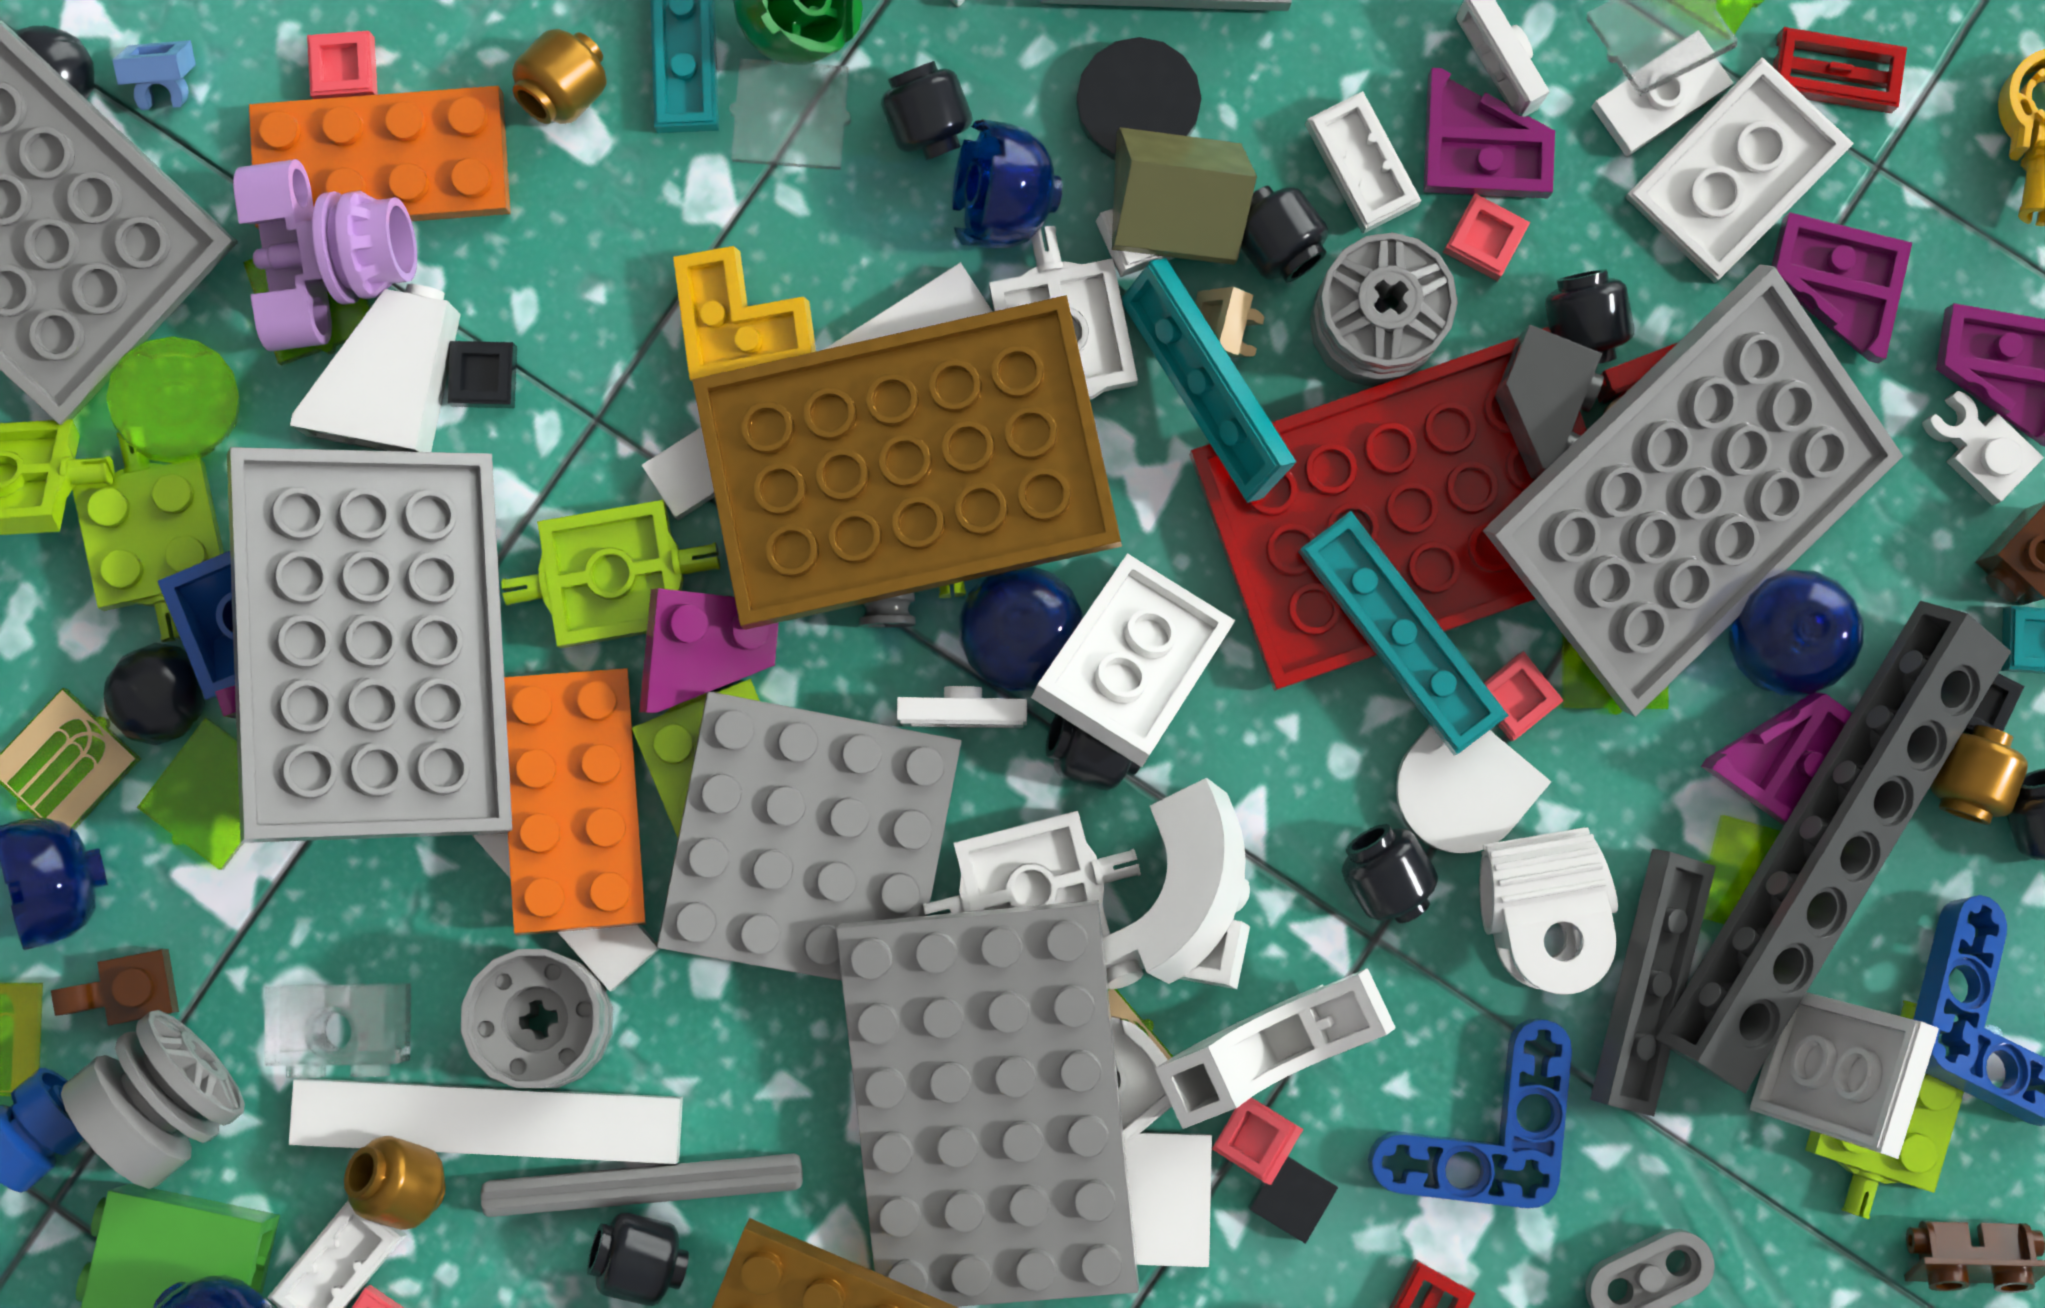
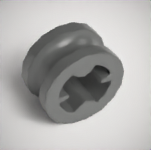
[859,593,916,628]

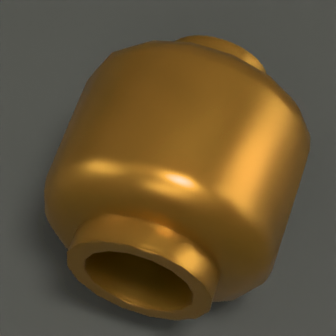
[512,29,607,124]
[1930,725,2028,825]
[344,1136,446,1230]

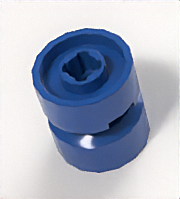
[0,1067,85,1193]

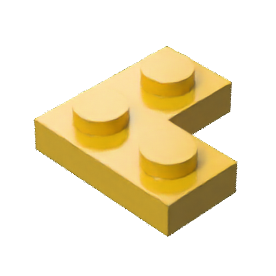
[673,246,816,382]

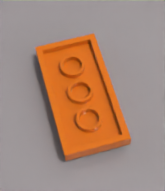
[249,86,511,229]
[504,668,646,936]

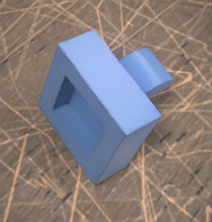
[112,40,196,110]

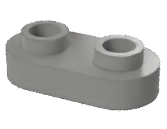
[1585,1229,1715,1308]

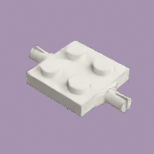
[989,226,1138,400]
[923,811,1141,938]

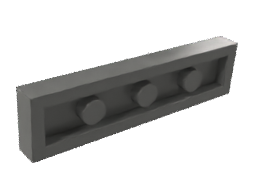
[1590,848,1716,1117]

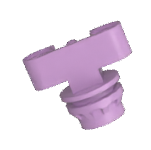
[233,159,417,352]

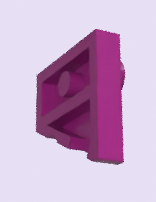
[1423,68,1555,199]
[1771,212,1912,364]
[1936,303,2045,447]
[639,588,779,713]
[1701,692,1852,826]

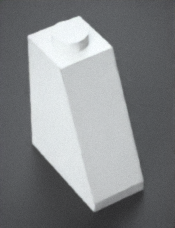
[290,284,461,452]

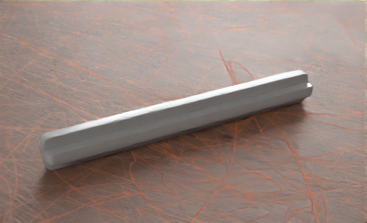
[481,1153,803,1217]

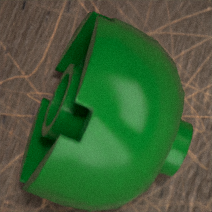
[733,0,863,65]

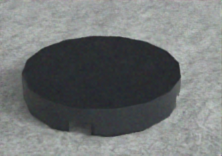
[1076,37,1202,160]

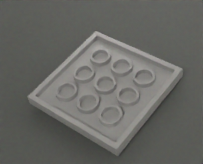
[657,691,962,981]

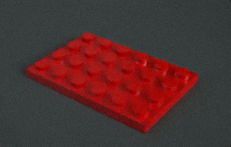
[1189,326,1587,691]

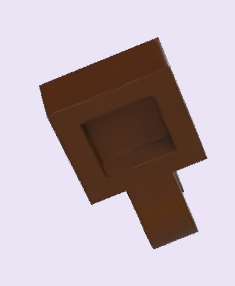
[51,949,179,1026]

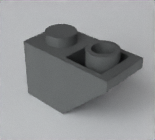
[1495,325,1604,480]

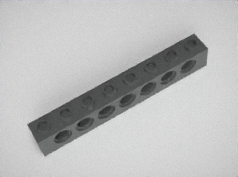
[1655,601,2011,1094]

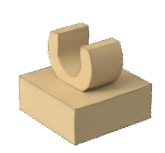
[1195,287,1265,358]

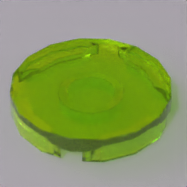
[106,336,241,464]

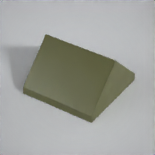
[1111,127,1257,265]

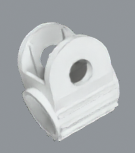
[1479,827,1618,995]

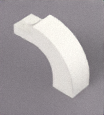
[1103,778,1246,989]
[1155,968,1396,1129]

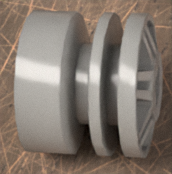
[1310,232,1458,387]
[461,949,613,1088]
[61,1010,245,1189]

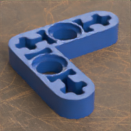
[1913,895,2045,1126]
[1368,1018,1572,1209]

